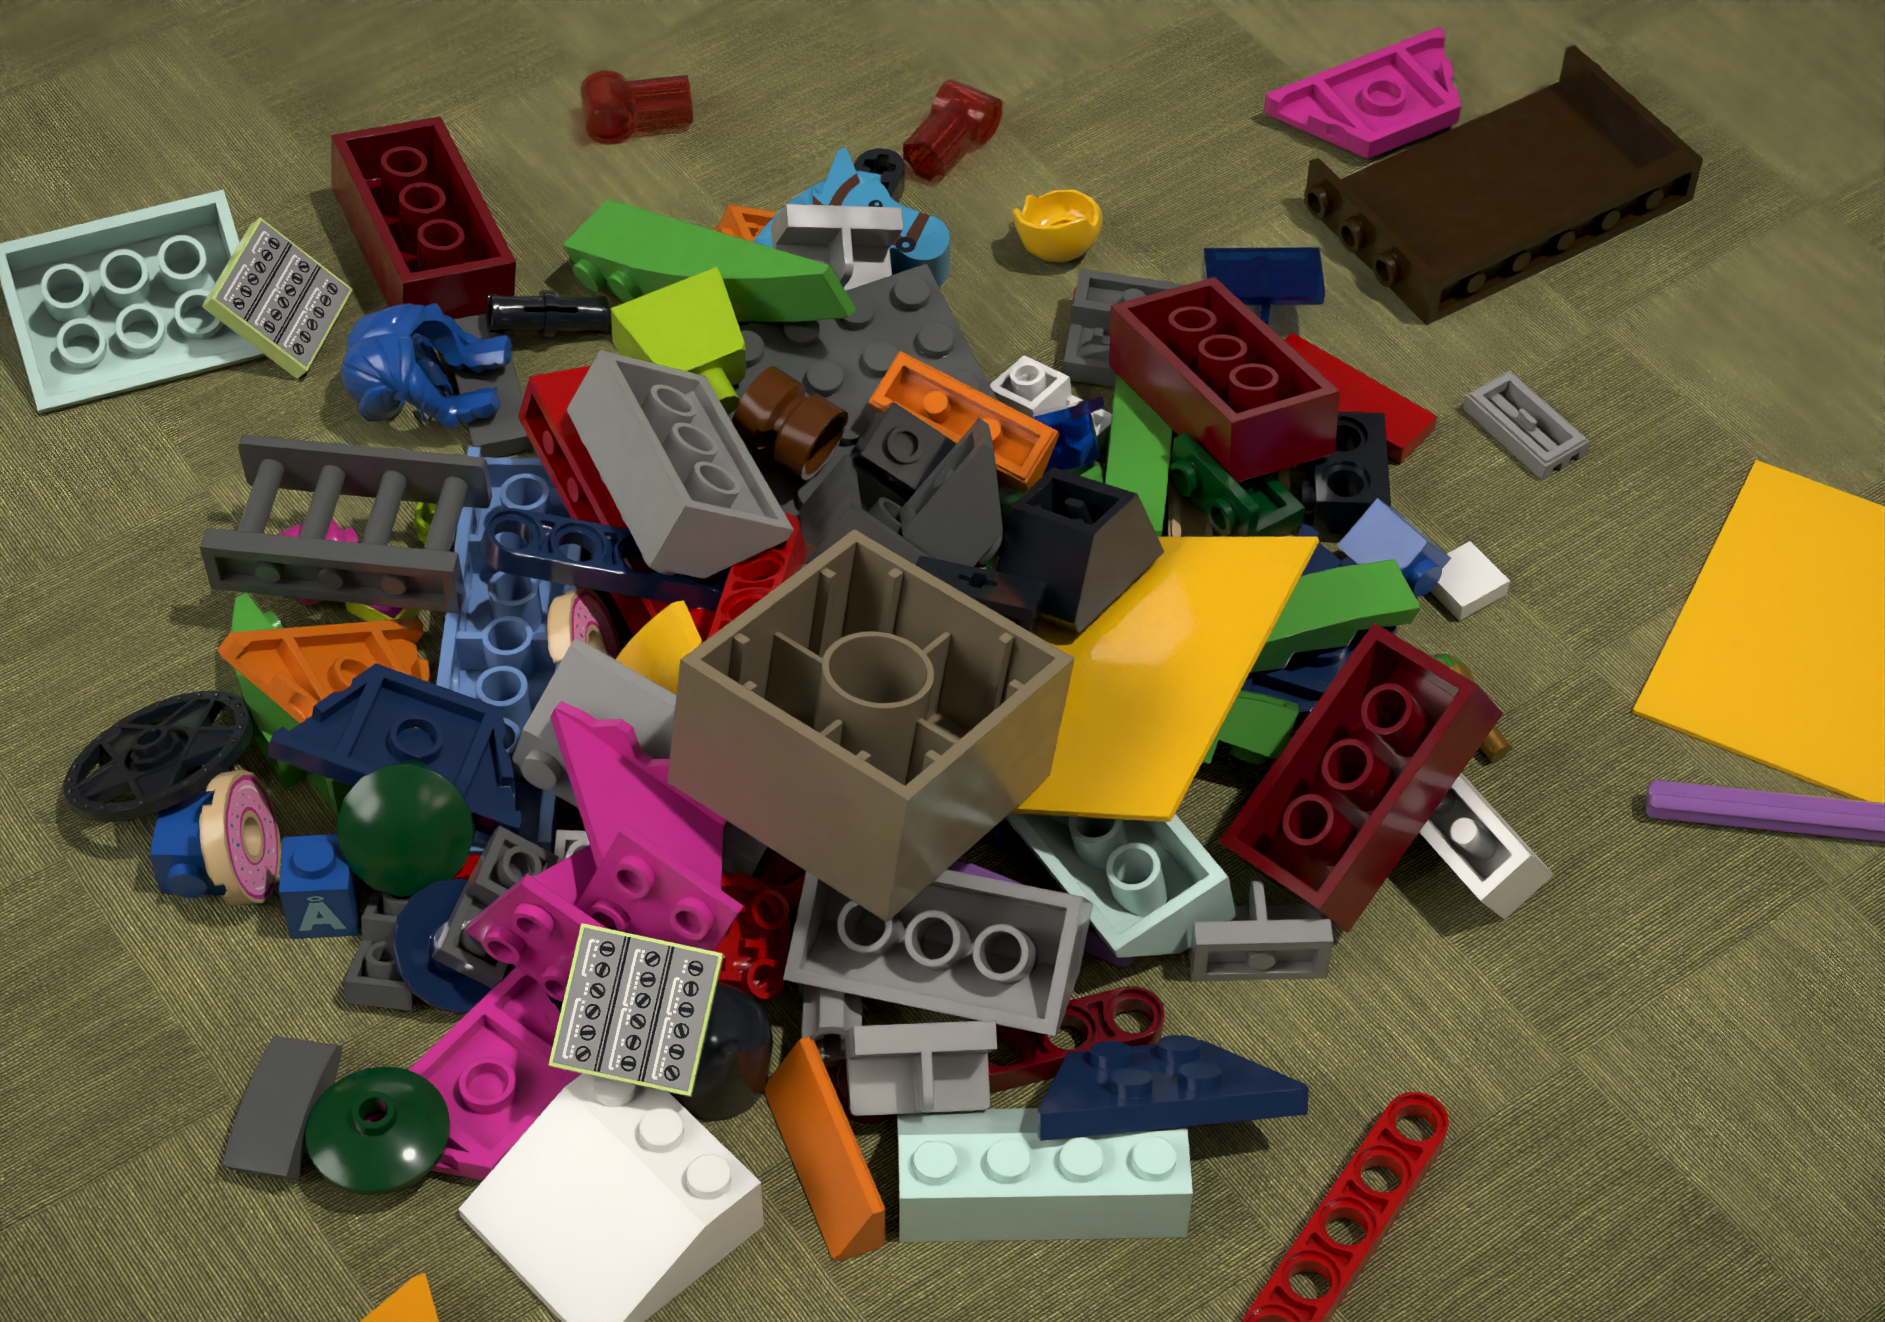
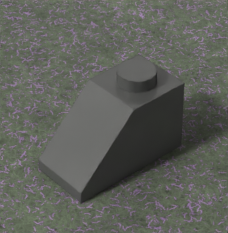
[899,418,1003,567]

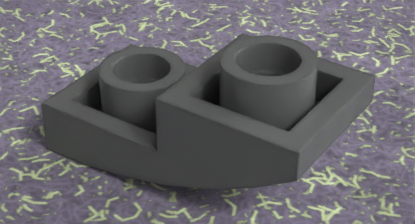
[431,826,559,989]
[344,889,418,1011]
[222,1036,343,1181]

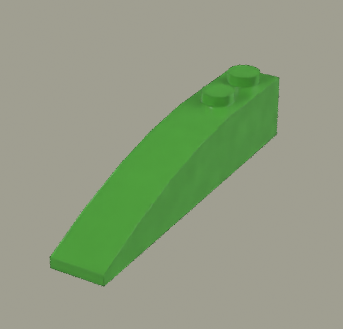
[562,198,856,322]

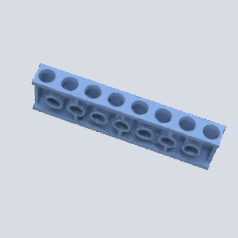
[436,447,589,856]

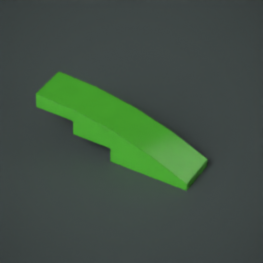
[1103,375,1172,537]
[1250,559,1421,673]

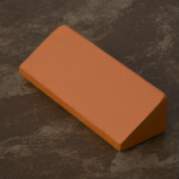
[868,351,1059,494]
[765,1036,885,1261]

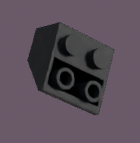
[996,467,1164,634]

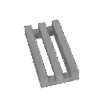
[1463,370,1590,481]

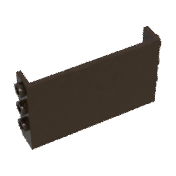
[1304,44,1703,325]

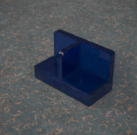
[1201,247,1326,325]
[1027,396,1105,477]

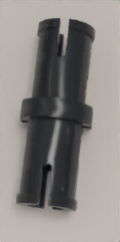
[486,290,609,337]

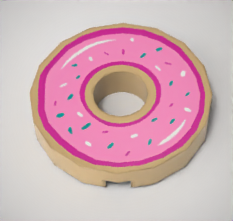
[547,587,621,664]
[199,770,281,906]

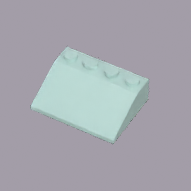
[0,189,266,414]

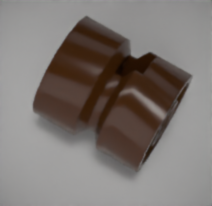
[732,366,848,480]

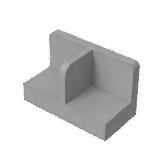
[771,204,903,291]
[1188,880,1334,982]
[845,1020,997,1116]

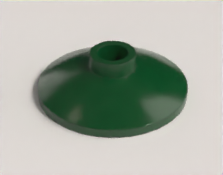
[305,1067,451,1195]

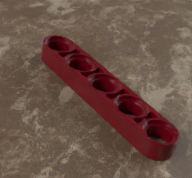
[836,986,1165,1124]

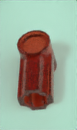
[580,70,693,145]
[903,79,1003,181]

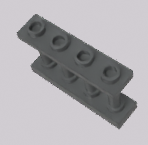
[200,435,492,614]

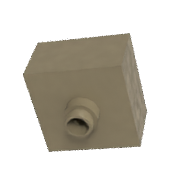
[667,529,1075,922]

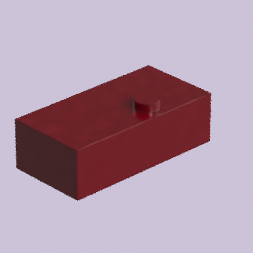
[331,116,516,319]
[1109,277,1340,483]
[1219,623,1503,933]

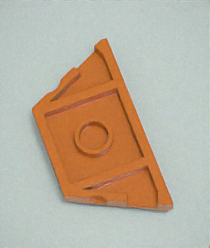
[217,618,431,723]

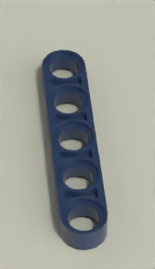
[479,508,766,611]

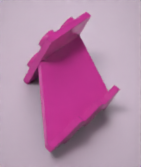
[550,701,743,952]
[465,845,608,1002]

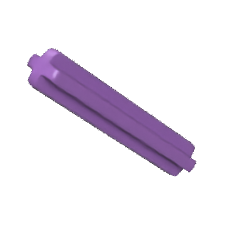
[1645,780,1885,842]

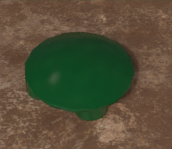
[337,760,476,897]

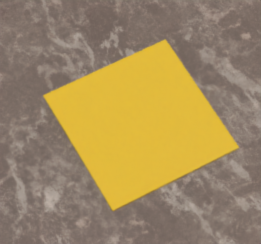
[1632,460,1885,803]
[1001,537,1319,822]

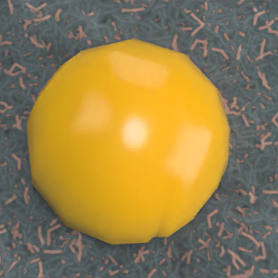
[1013,189,1103,263]

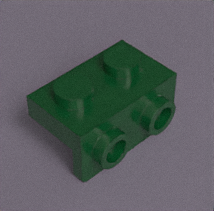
[1169,432,1305,537]

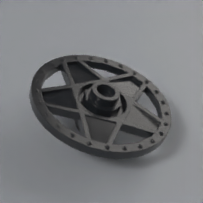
[63,691,254,822]

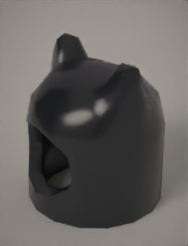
[669,981,773,1121]

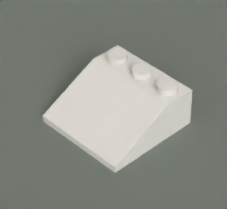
[459,1074,764,1322]

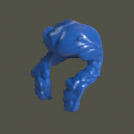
[341,303,513,429]

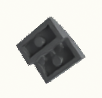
[1062,269,1184,387]

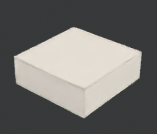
[1430,541,1510,621]

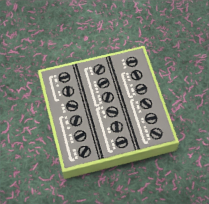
[202,217,353,379]
[548,923,724,1097]

